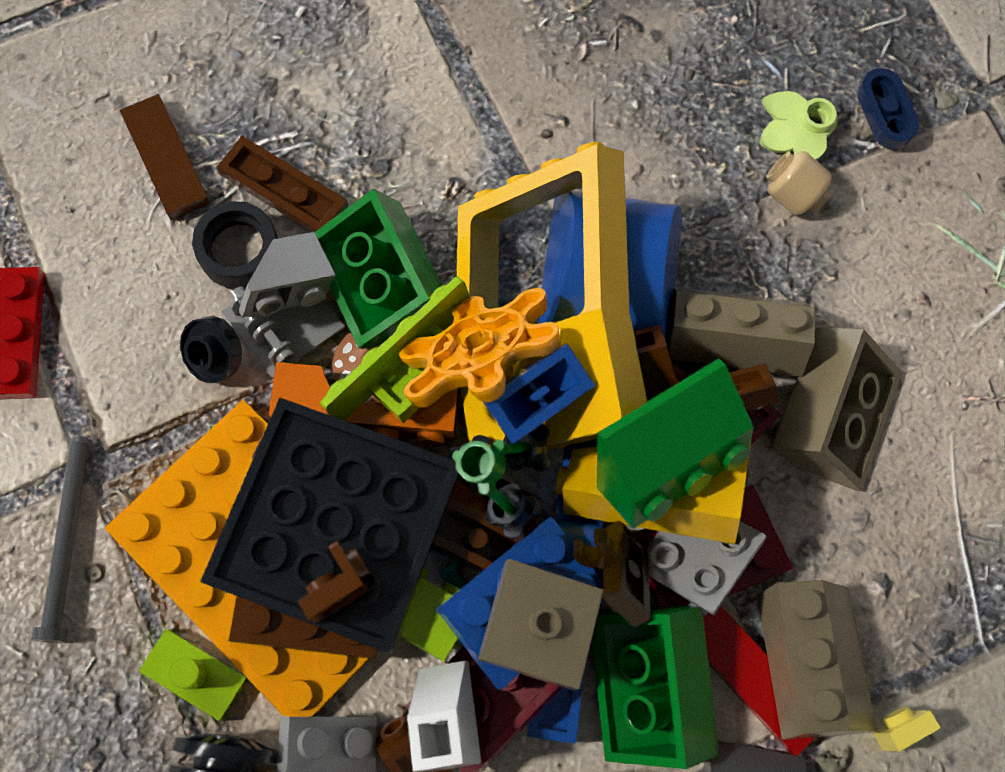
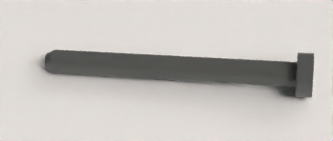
[31,436,89,643]

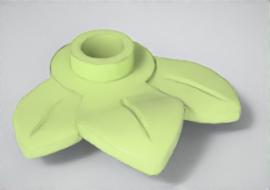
[760,91,838,160]

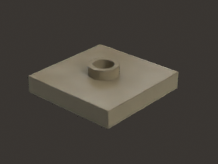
[478,559,603,690]

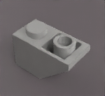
[239,232,335,318]

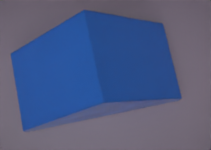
[483,344,595,444]

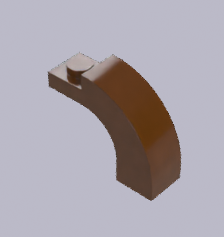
[633,325,779,411]

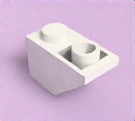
[407,661,481,772]

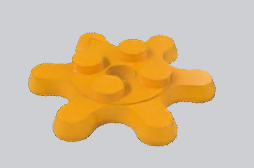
[399,288,561,408]

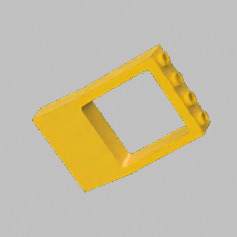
[457,142,647,462]

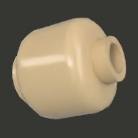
[766,151,832,215]

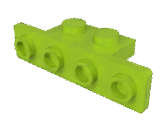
[320,276,470,423]

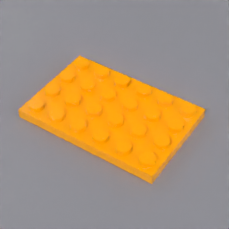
[104,399,403,717]

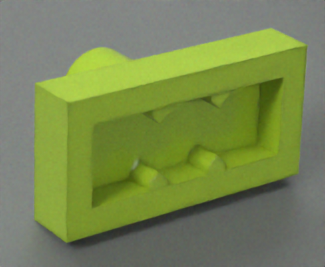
[139,629,248,721]

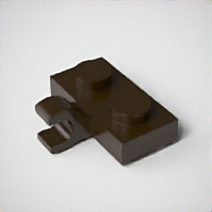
[573,520,651,627]

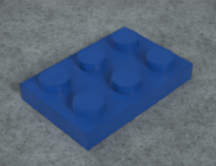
[436,516,604,690]

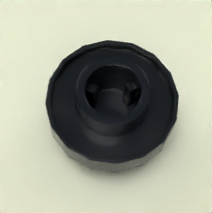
[180,315,242,383]

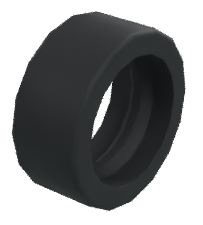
[192,201,278,289]

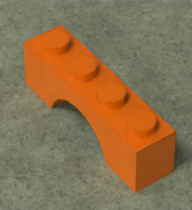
[268,362,459,447]

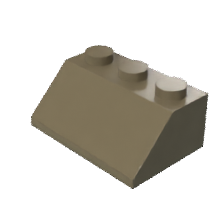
[668,286,815,377]
[773,327,902,491]
[757,580,877,740]

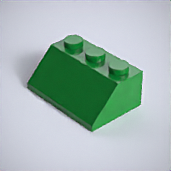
[315,188,442,349]
[597,359,754,529]
[592,606,719,769]

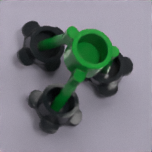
[447,423,550,539]

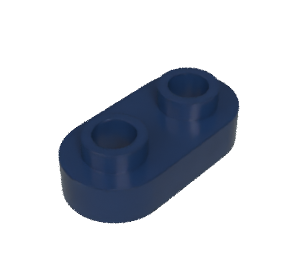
[857,68,919,149]

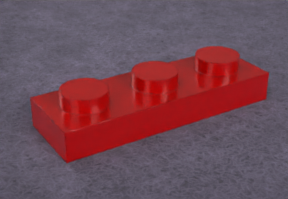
[0,267,45,400]

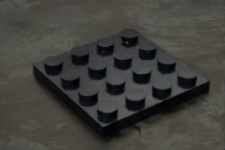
[200,397,460,654]

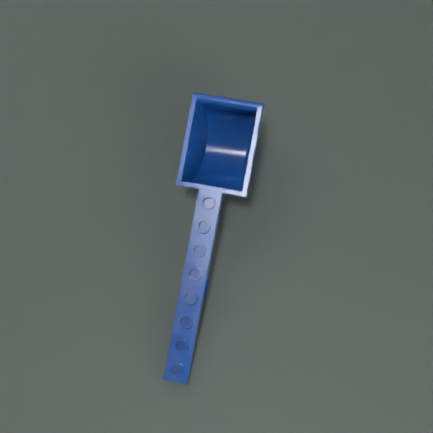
[526,190,683,744]

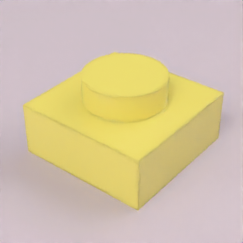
[873,706,941,752]

